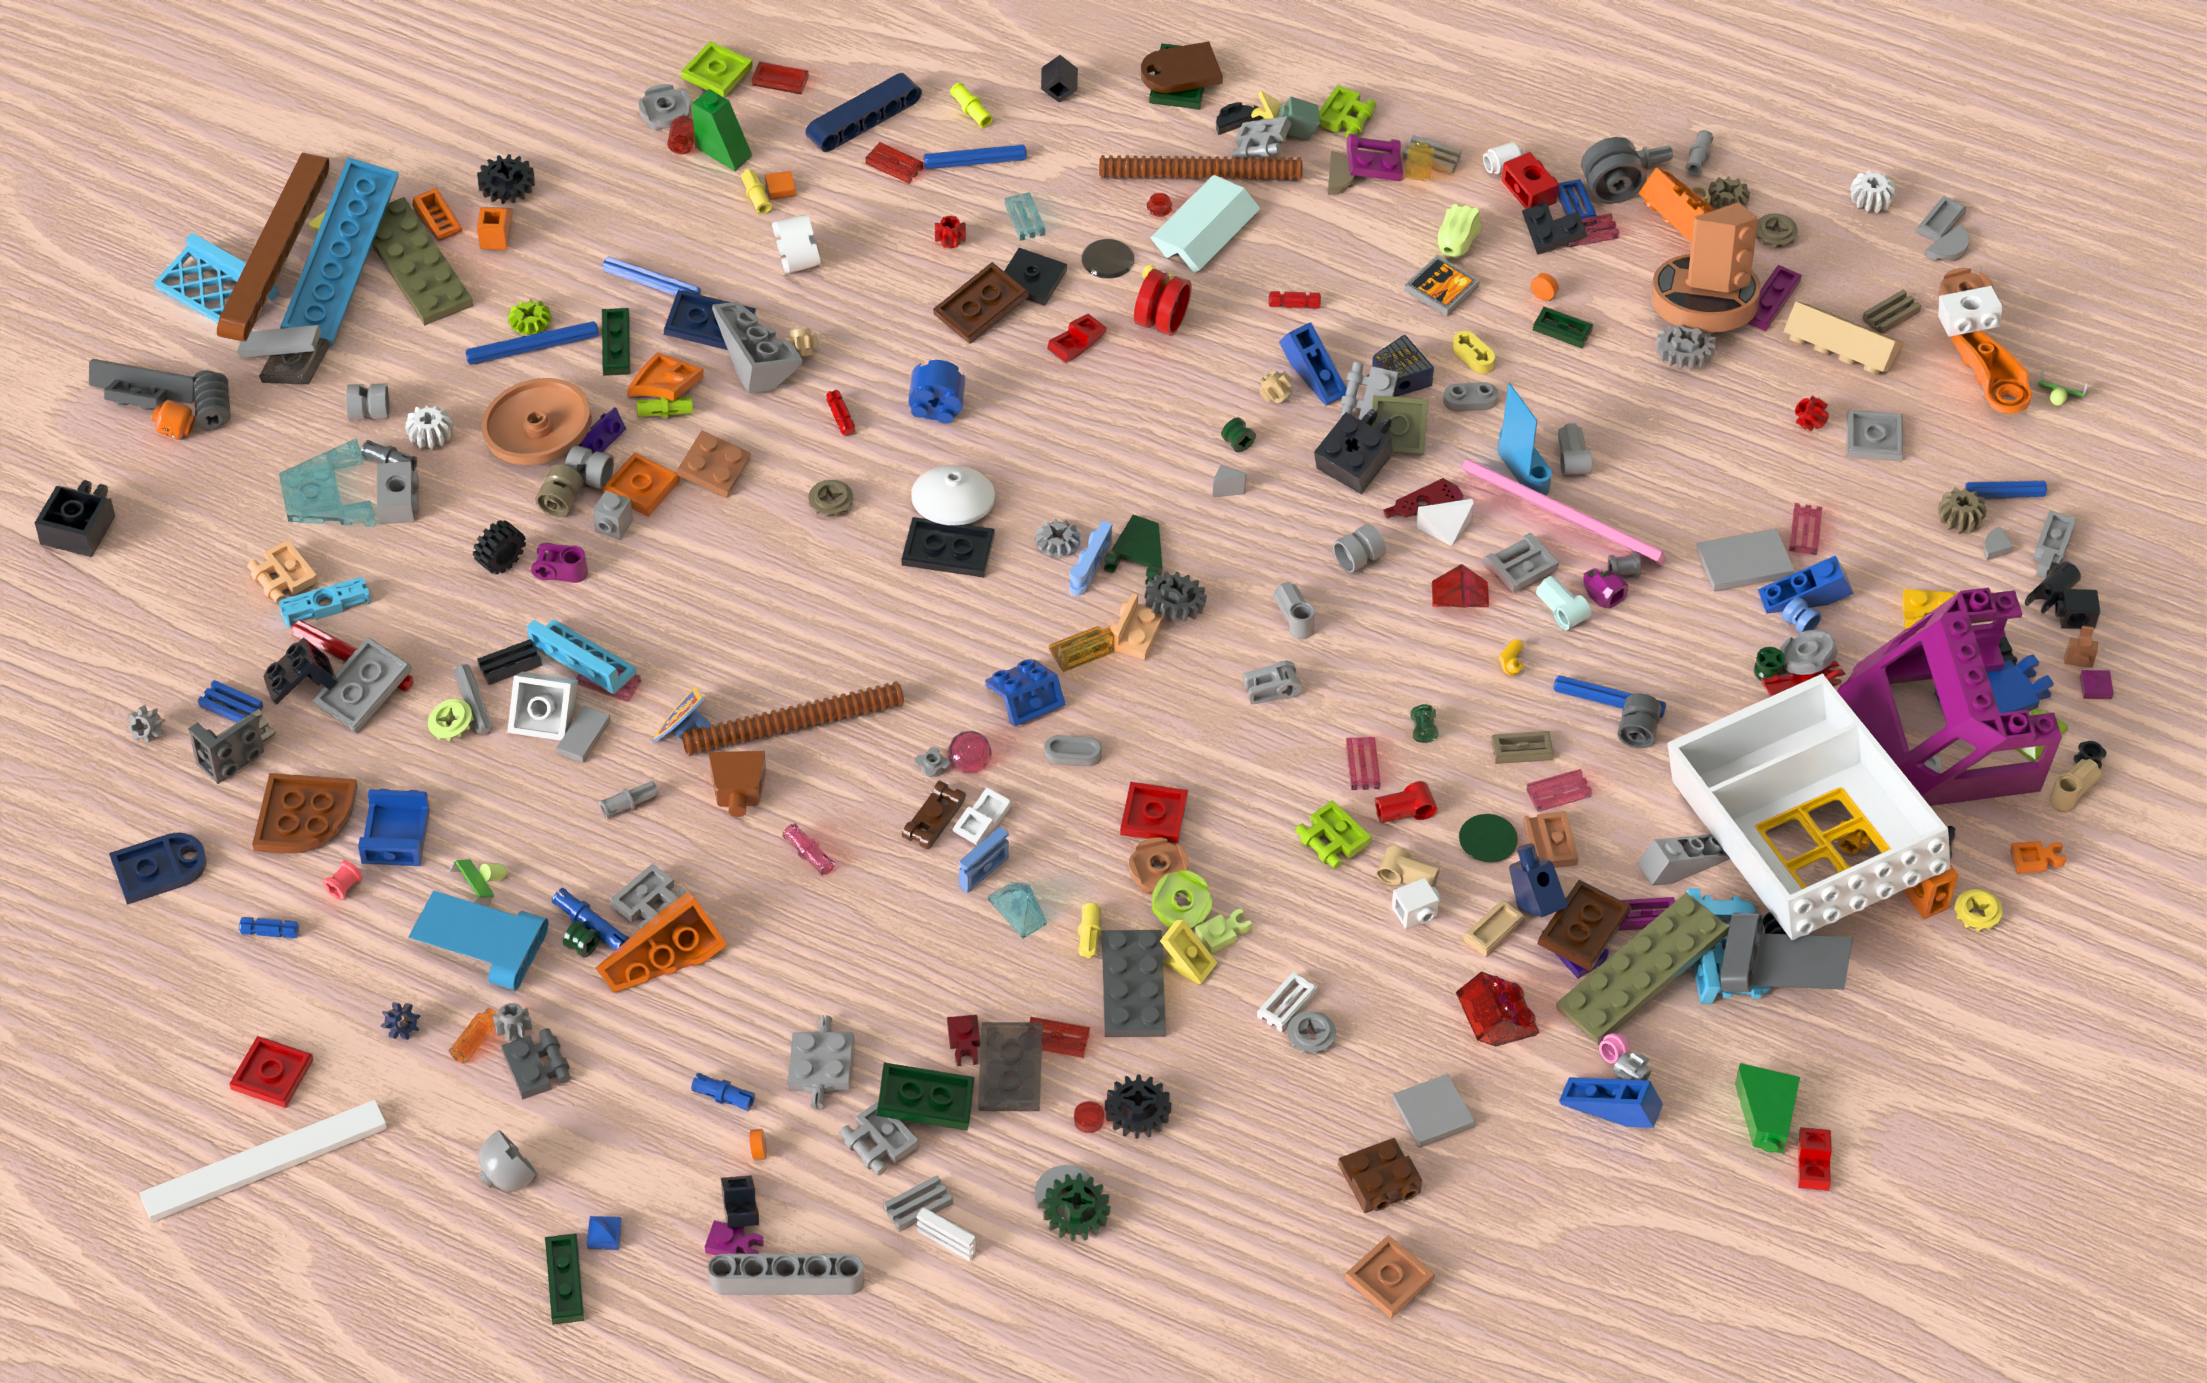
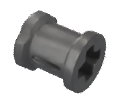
[1608,552,1641,577]

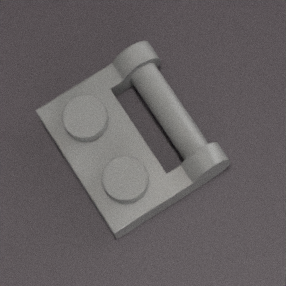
[1483,533,1559,593]

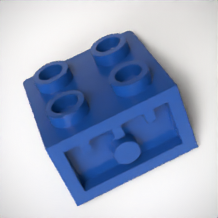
[985,659,1066,726]

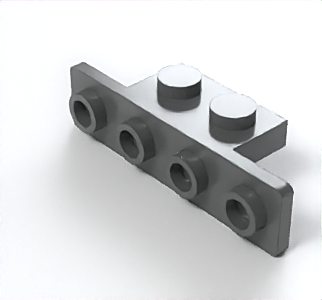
[89,359,195,410]

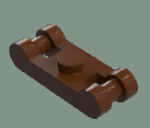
[902,781,966,849]

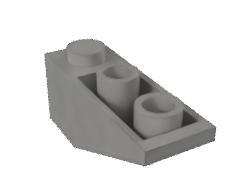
[1637,834,1730,885]

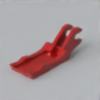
[1761,660,1846,696]

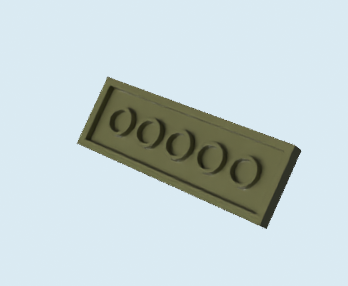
[372,197,473,326]
[1556,892,1729,1045]

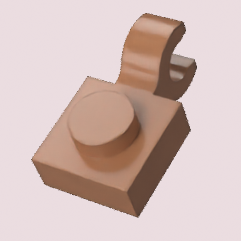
[2064,626,2098,668]

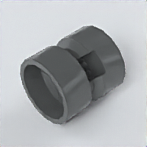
[1617,693,1661,748]

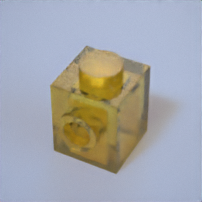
[1405,142,1434,181]

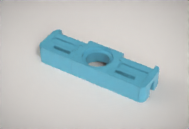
[279,577,371,627]

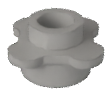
[915,747,950,777]

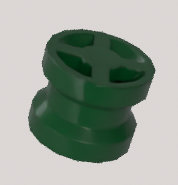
[1221,417,1256,453]
[1754,647,1785,681]
[563,920,600,958]

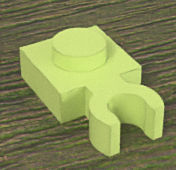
[1195,909,1252,954]

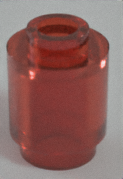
[667,116,695,154]

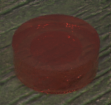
[1074,1101,1104,1133]

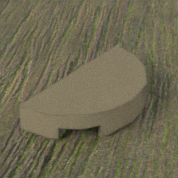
[1328,151,1355,195]

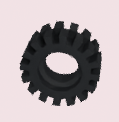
[473,520,526,575]

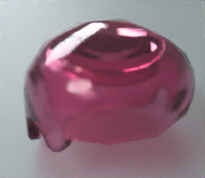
[947,730,992,773]

